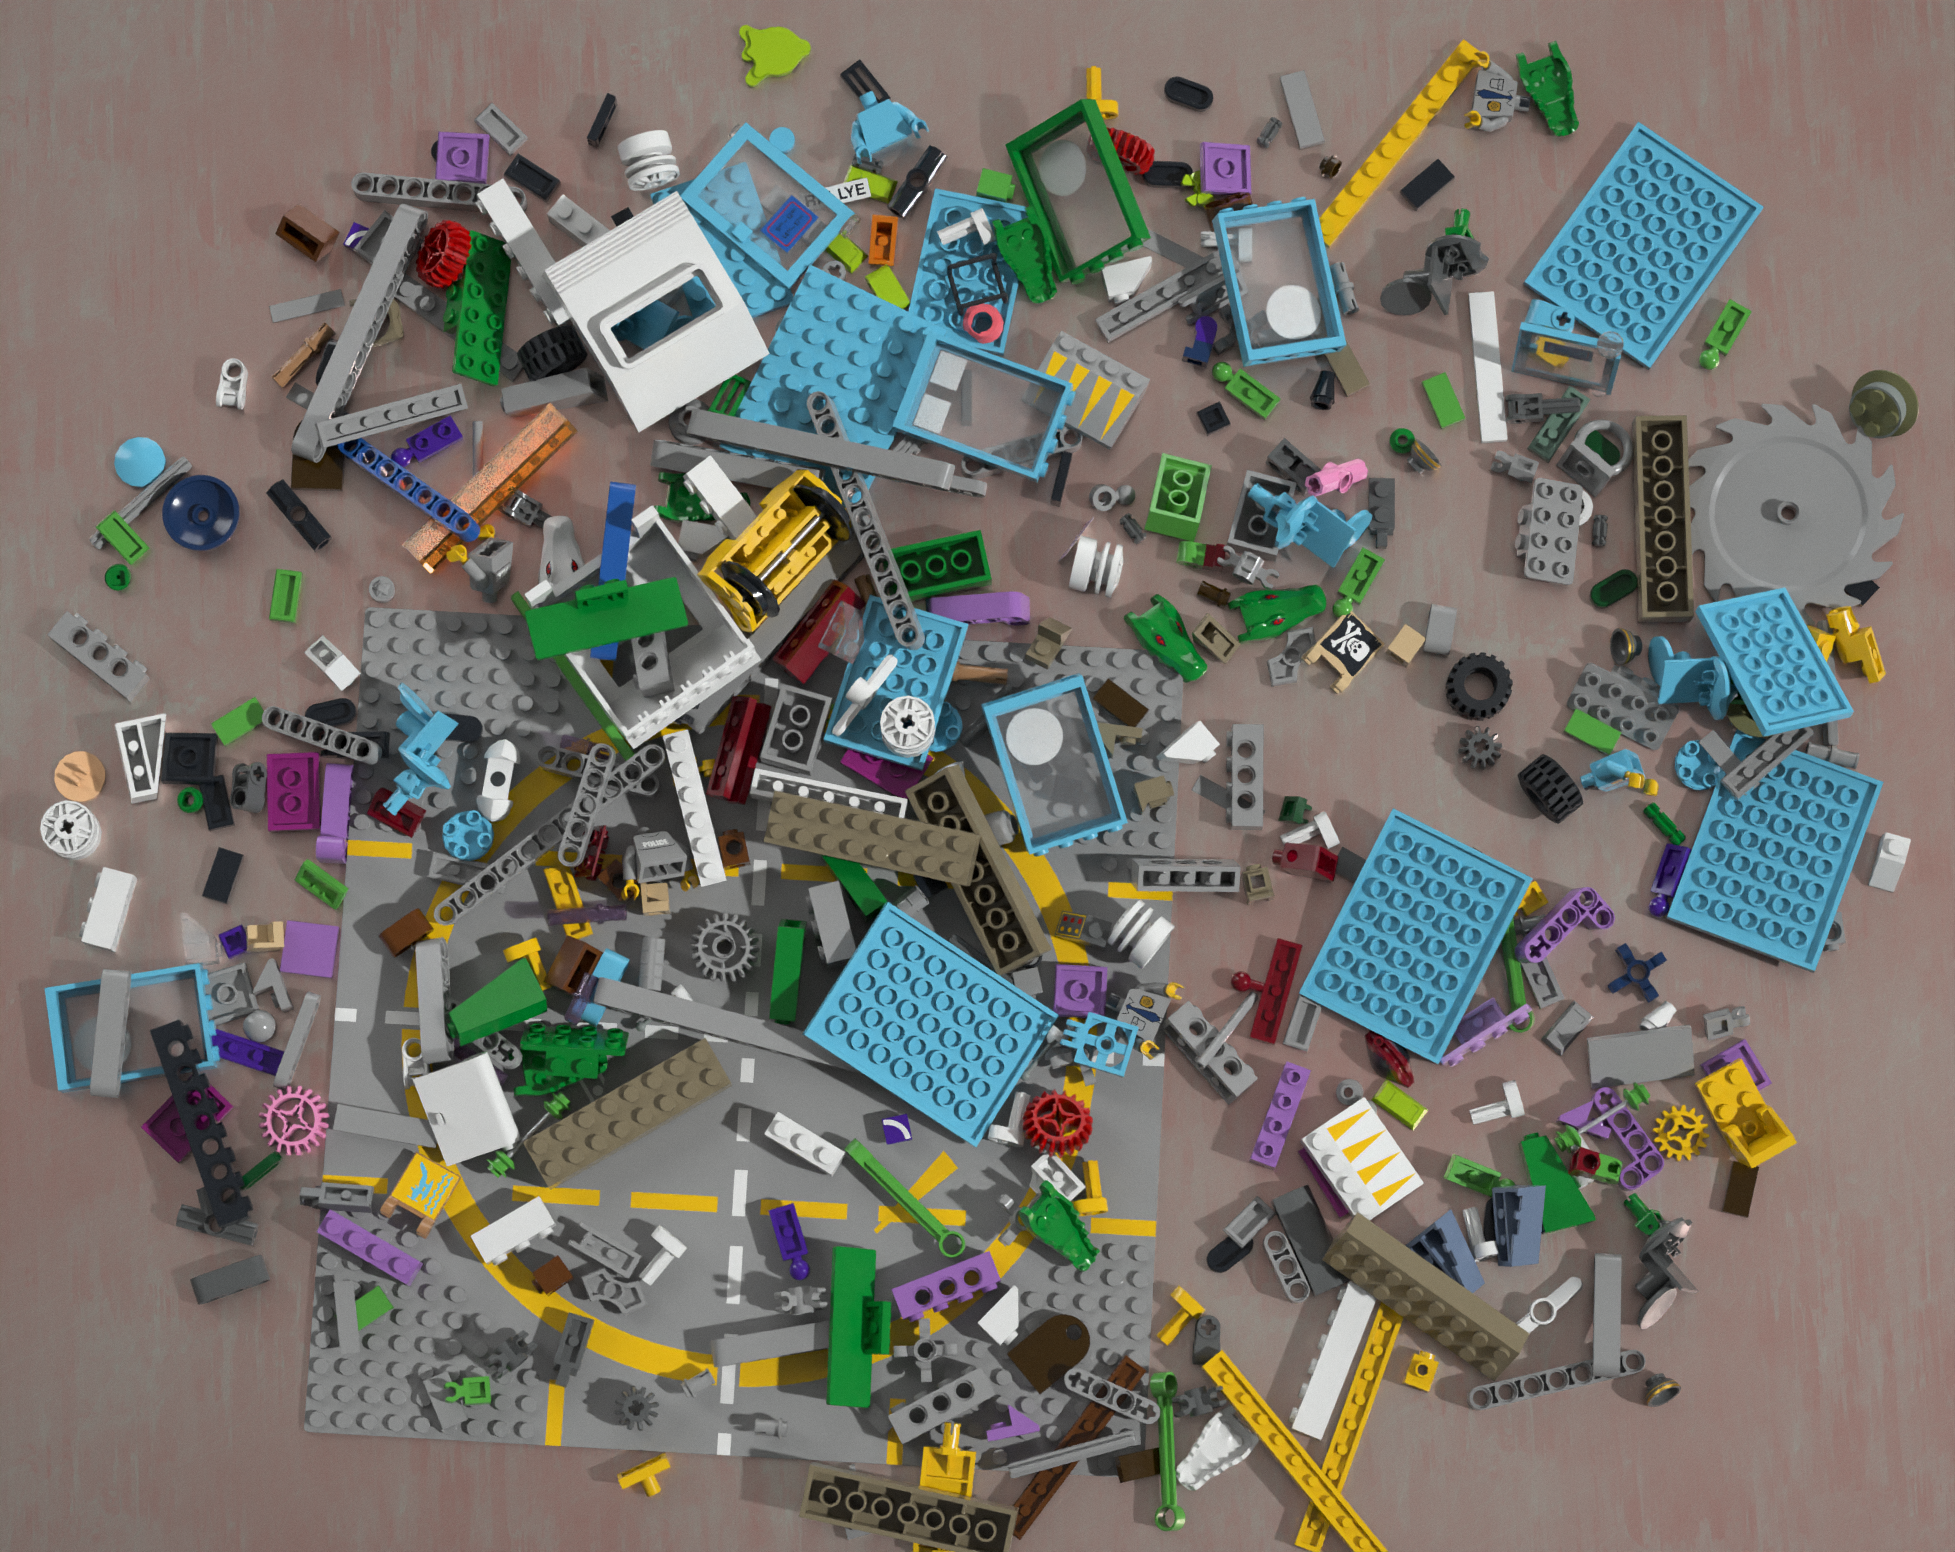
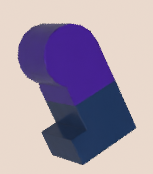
[1182,316,1217,368]

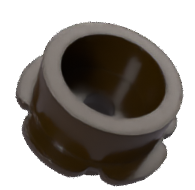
[1319,155,1342,179]

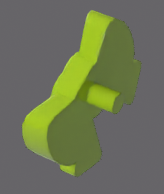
[1180,170,1215,207]

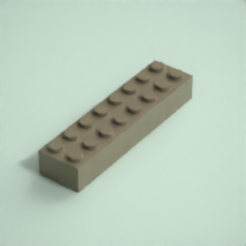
[1632,415,1694,623]
[905,765,1052,976]
[764,791,981,886]
[523,1038,732,1190]
[1322,1212,1530,1381]
[799,1462,1019,1552]

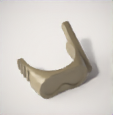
[349,299,404,347]

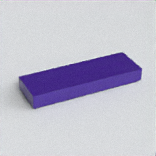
[205,1029,285,1076]

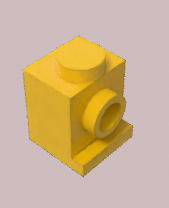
[1402,1350,1439,1393]

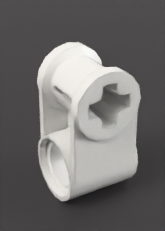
[216,358,248,410]
[402,1038,431,1089]

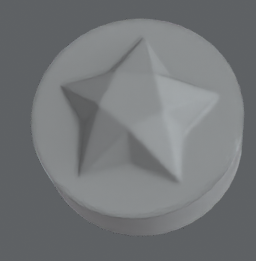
[369,576,395,603]

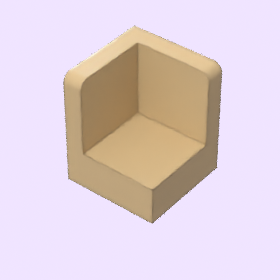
[1386,624,1425,668]
[640,882,670,916]
[246,921,284,952]

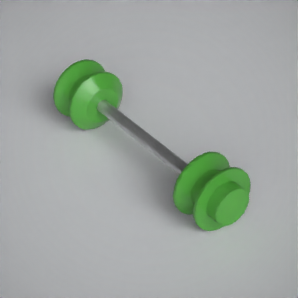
[1554,1082,1650,1154]
[487,1092,571,1178]

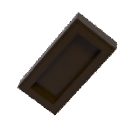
[1092,678,1149,727]
[1721,1161,1759,1218]
[1114,1447,1160,1483]

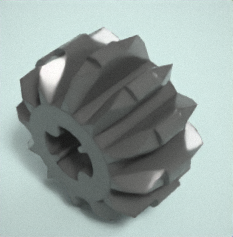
[1458,726,1502,770]
[614,1386,659,1431]

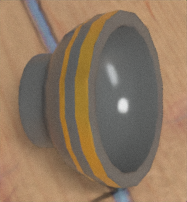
[1407,439,1442,474]
[1610,628,1642,665]
[1645,1373,1681,1407]

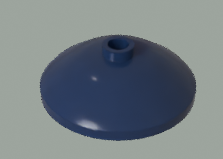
[162,475,240,551]

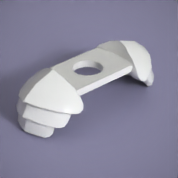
[476,739,521,822]

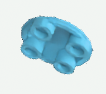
[114,437,166,488]
[929,702,963,752]
[1675,740,1722,790]
[442,810,494,861]

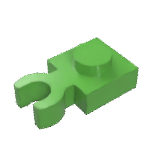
[444,1376,491,1406]

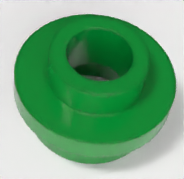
[1389,428,1415,454]
[177,787,203,813]

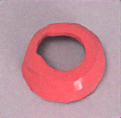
[963,303,1004,344]

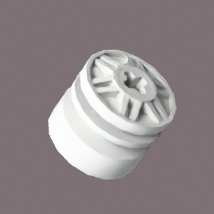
[617,130,680,191]
[1069,536,1124,598]
[880,696,935,758]
[40,800,102,860]
[1107,899,1175,969]

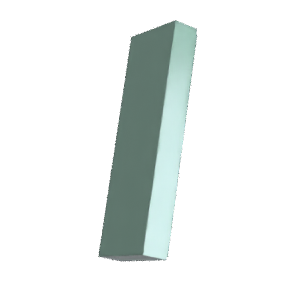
[1527,386,1591,463]

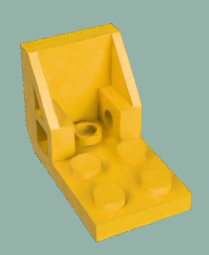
[1694,1058,1797,1168]

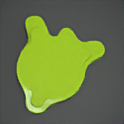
[739,25,811,87]

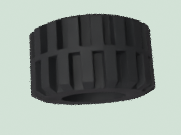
[517,325,588,381]
[1445,652,1513,721]
[1518,754,1583,824]

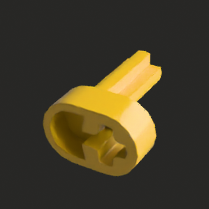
[1086,66,1118,120]
[503,938,551,991]
[1072,1160,1108,1217]
[1156,1285,1206,1346]

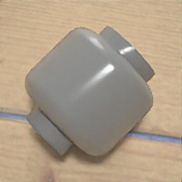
[984,810,1019,845]

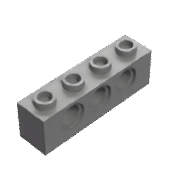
[47,611,150,702]
[627,631,675,697]
[1226,724,1264,830]
[1131,859,1241,892]
[1160,1001,1258,1105]
[888,1365,996,1445]

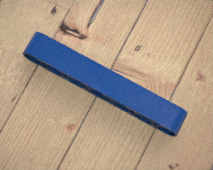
[338,438,480,542]
[590,481,636,661]

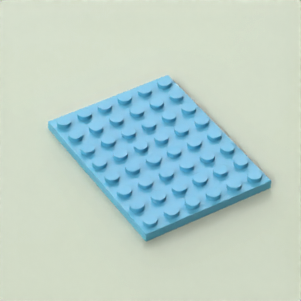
[1523,122,1764,370]
[720,265,947,508]
[1666,729,1884,973]
[1299,808,1533,1064]
[802,902,1059,1147]

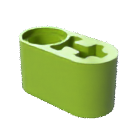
[864,264,910,309]

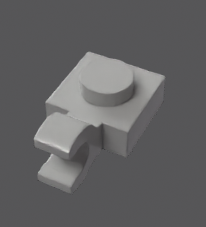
[1490,451,1539,483]
[1703,1006,1750,1040]

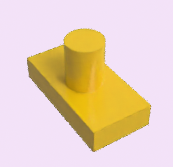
[617,1452,671,1497]

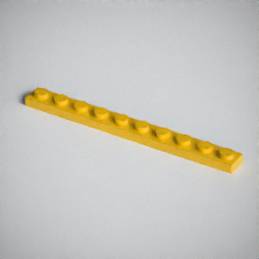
[1319,39,1480,248]
[1294,1302,1404,1552]
[1201,1350,1388,1552]

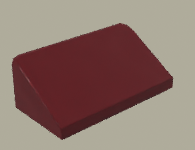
[366,787,426,838]

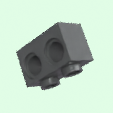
[1266,438,1321,496]

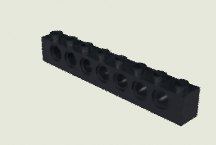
[150,1019,254,1229]

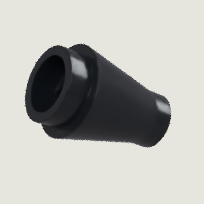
[1310,370,1335,410]

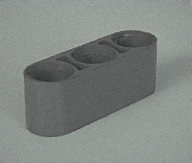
[190,1255,270,1305]

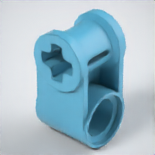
[1524,299,1575,332]

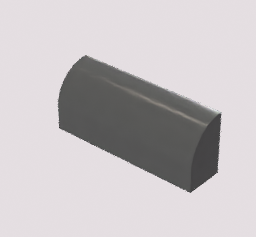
[1271,1185,1351,1297]

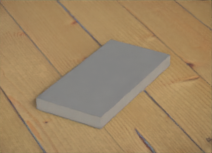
[1587,1024,1695,1089]

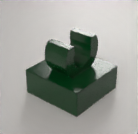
[1278,796,1312,824]

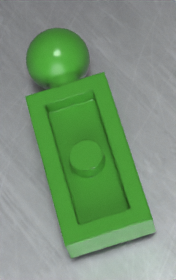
[1699,299,1752,370]
[1212,362,1281,420]
[1332,547,1385,618]
[1443,1154,1516,1197]

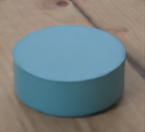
[769,127,795,154]

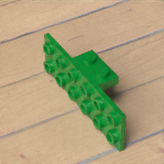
[443,230,511,387]
[525,577,688,660]
[826,1246,891,1408]

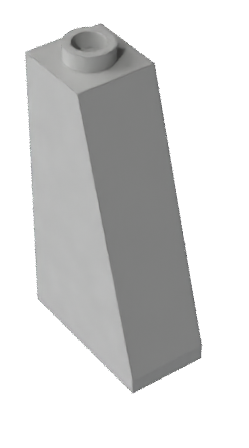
[500,367,608,417]

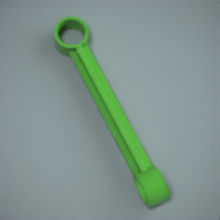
[1501,919,1535,1033]
[844,1138,965,1258]
[1150,1372,1185,1531]

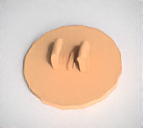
[54,751,106,802]

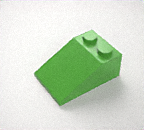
[1144,453,1212,542]

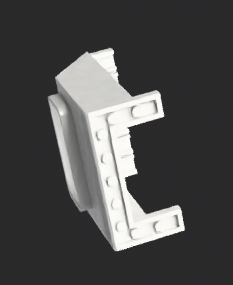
[542,191,770,432]
[524,505,761,749]

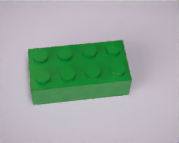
[882,530,992,602]

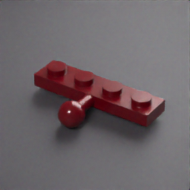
[1231,938,1303,1045]

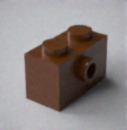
[275,204,340,262]
[544,935,603,999]

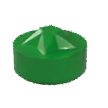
[105,564,131,591]

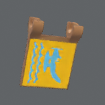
[380,1151,461,1239]

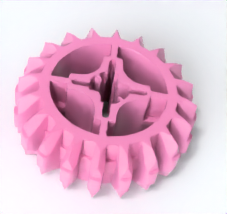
[259,1086,330,1156]

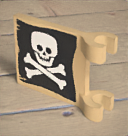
[1301,611,1384,694]

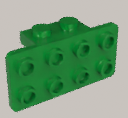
[520,1023,629,1079]

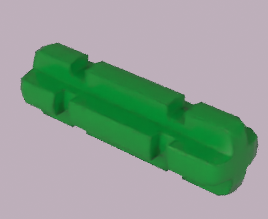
[1643,802,1686,845]

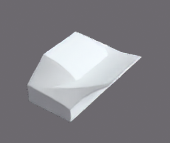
[1029,1151,1086,1202]

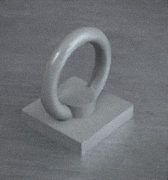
[1556,419,1634,497]

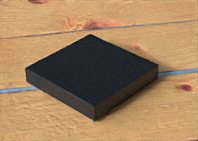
[161,733,218,785]

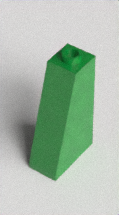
[818,854,887,923]
[769,918,807,1025]
[447,958,547,1046]
[1518,1132,1596,1235]

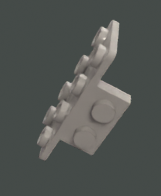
[1515,478,1583,585]
[1567,663,1679,750]

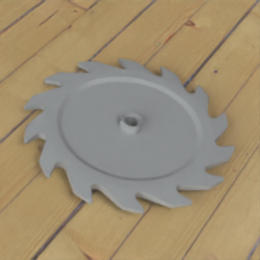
[1688,403,1905,625]

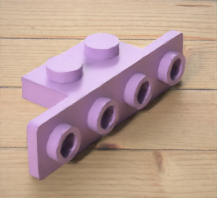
[1440,997,1532,1067]

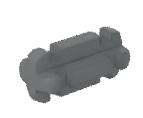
[1257,117,1282,148]
[852,154,883,174]
[1119,513,1146,544]
[1592,515,1608,546]

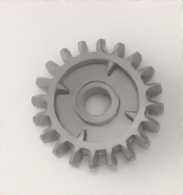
[689,913,760,983]

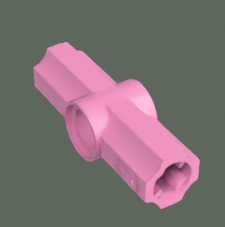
[1305,458,1368,497]

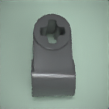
[230,762,267,813]
[1192,1315,1221,1365]

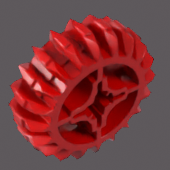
[1087,127,1155,174]
[415,220,472,288]
[1022,1089,1093,1158]

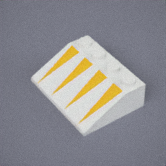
[1300,1097,1424,1220]

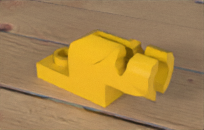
[1826,606,1886,684]

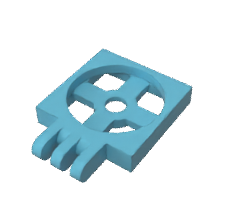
[1060,1012,1139,1078]

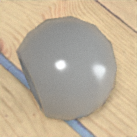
[243,1010,276,1043]

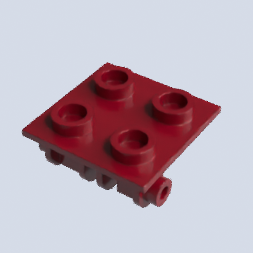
[574,825,610,881]

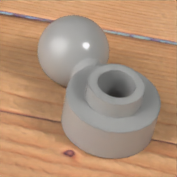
[1089,484,1136,511]
[1336,1079,1377,1114]

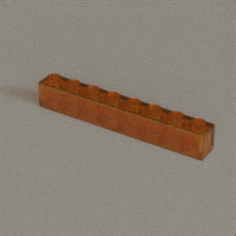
[403,403,578,574]

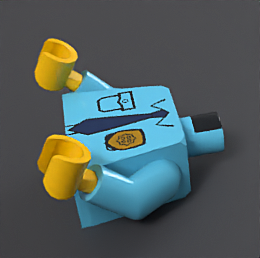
[1580,749,1659,796]

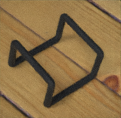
[947,253,1008,316]

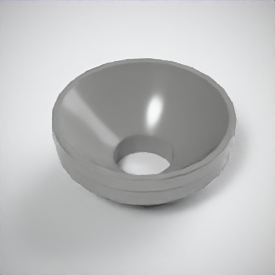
[669,399,709,445]

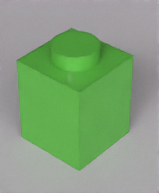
[976,168,1016,203]

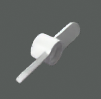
[832,655,897,737]
[1516,1277,1583,1333]

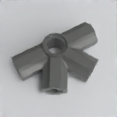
[176,1187,259,1246]

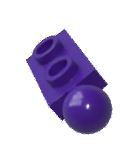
[391,415,463,468]
[1649,843,1692,917]
[769,1203,810,1280]

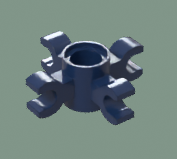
[1607,943,1667,1003]

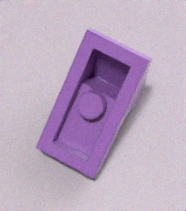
[1556,1100,1611,1141]
[986,1405,1040,1442]

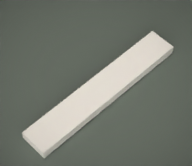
[1468,291,1508,443]

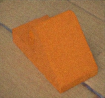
[868,214,898,266]

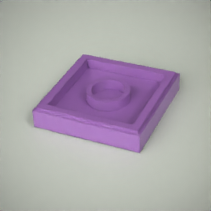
[435,132,490,184]
[1200,142,1251,195]
[280,920,339,979]
[1053,964,1108,1019]
[1700,1039,1772,1091]

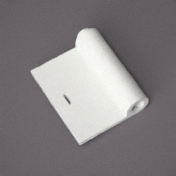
[413,1051,521,1166]

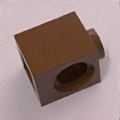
[718,829,751,870]
[597,859,639,902]
[531,1255,574,1296]

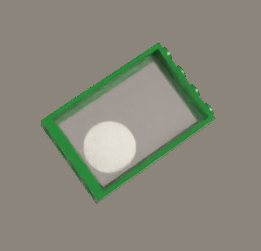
[1005,99,1151,285]

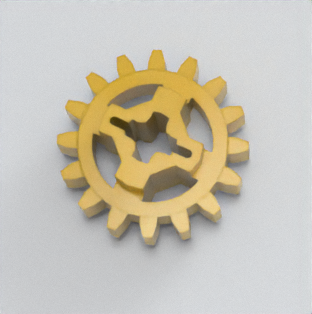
[1652,1105,1710,1162]

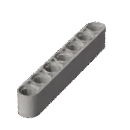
[351,172,528,212]
[650,439,826,491]
[1467,1350,1646,1411]

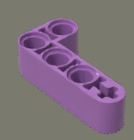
[925,591,1030,626]
[316,763,354,864]
[1515,887,1615,964]
[1591,1087,1664,1192]

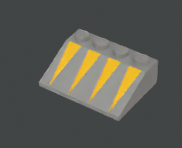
[1021,331,1150,450]

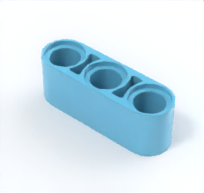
[573,948,630,1027]

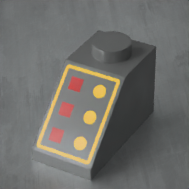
[1054,910,1112,951]

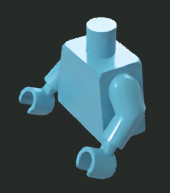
[851,91,929,165]

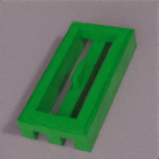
[708,374,751,417]

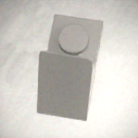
[253,958,294,1013]

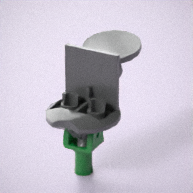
[1380,208,1489,315]
[1623,1193,1698,1330]

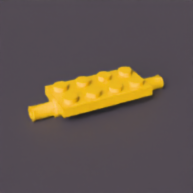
[913,1422,976,1552]

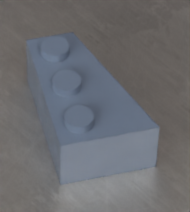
[1492,1185,1546,1267]
[1405,1210,1485,1293]

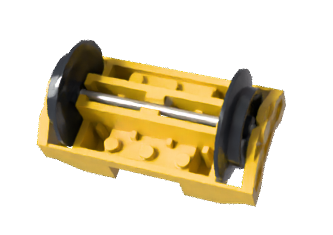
[697,469,852,632]

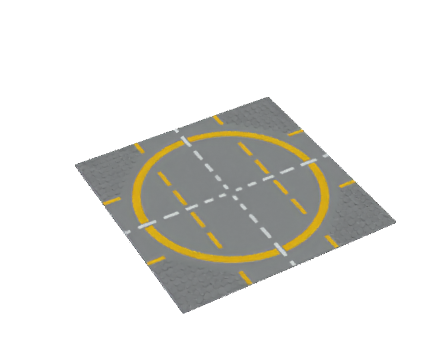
[304,607,1183,1477]

